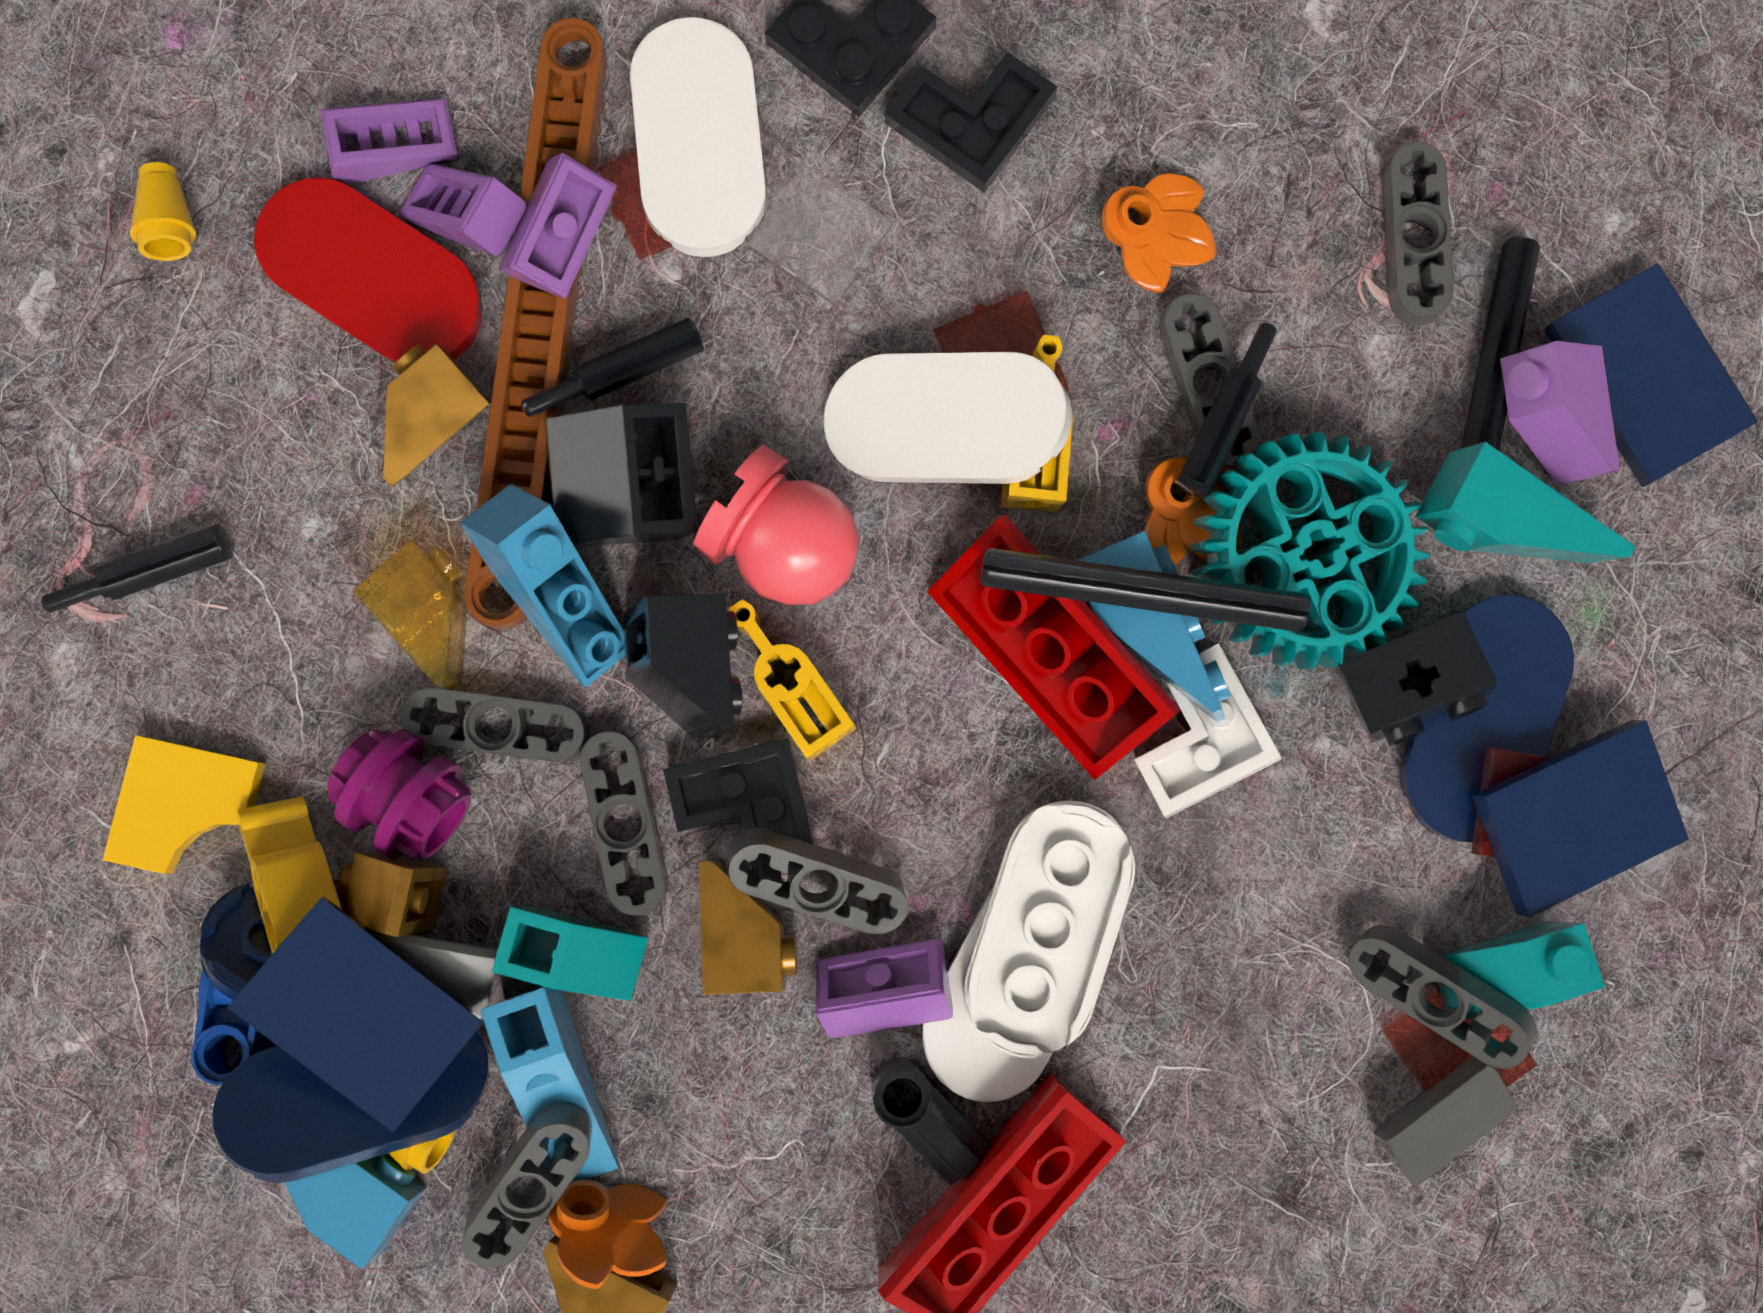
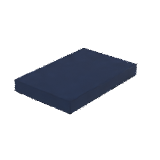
[1544,263,1758,487]
[1473,720,1689,918]
[227,896,483,1132]

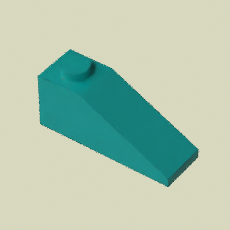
[1415,442,1636,564]

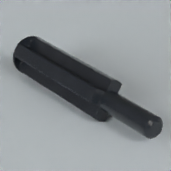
[521,317,704,417]
[1175,322,1277,498]
[41,524,233,613]

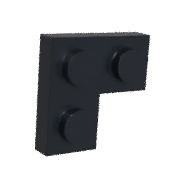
[765,0,937,117]
[885,52,1058,193]
[663,739,815,873]

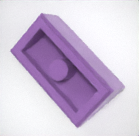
[498,153,617,299]
[816,938,953,1038]

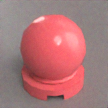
[693,445,860,606]

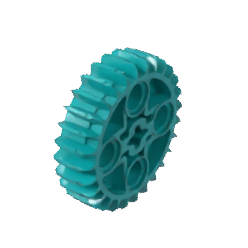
[1190,432,1432,670]

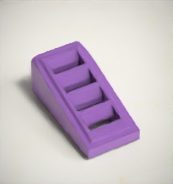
[320,98,457,184]
[400,164,526,255]

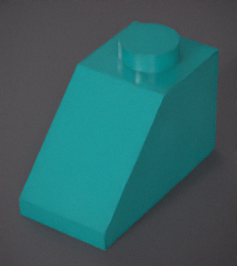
[1437,921,1606,1020]

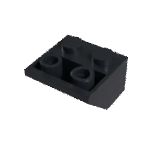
[544,403,697,546]
[623,594,742,738]

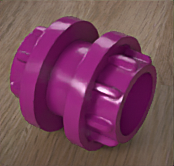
[327,729,471,859]

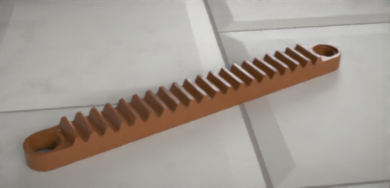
[465,17,607,630]

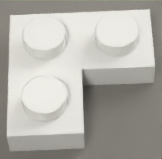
[1134,644,1281,818]

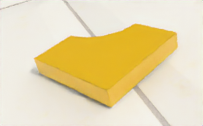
[102,735,266,874]

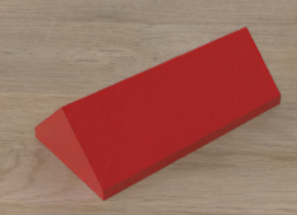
[927,514,1181,780]
[878,1071,1127,1313]

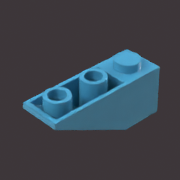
[460,484,625,688]
[1078,531,1231,722]
[480,986,620,1182]
[284,1153,427,1269]

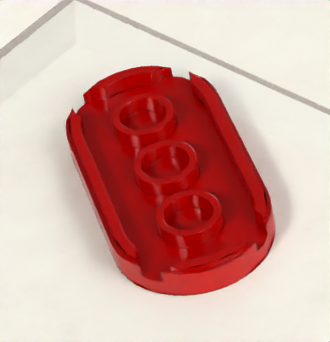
[254,178,482,363]

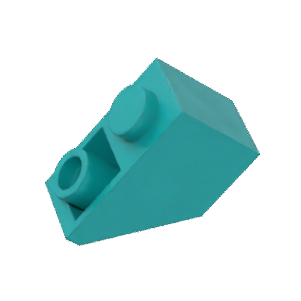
[491,904,650,1001]

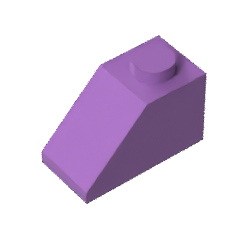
[1500,341,1620,484]

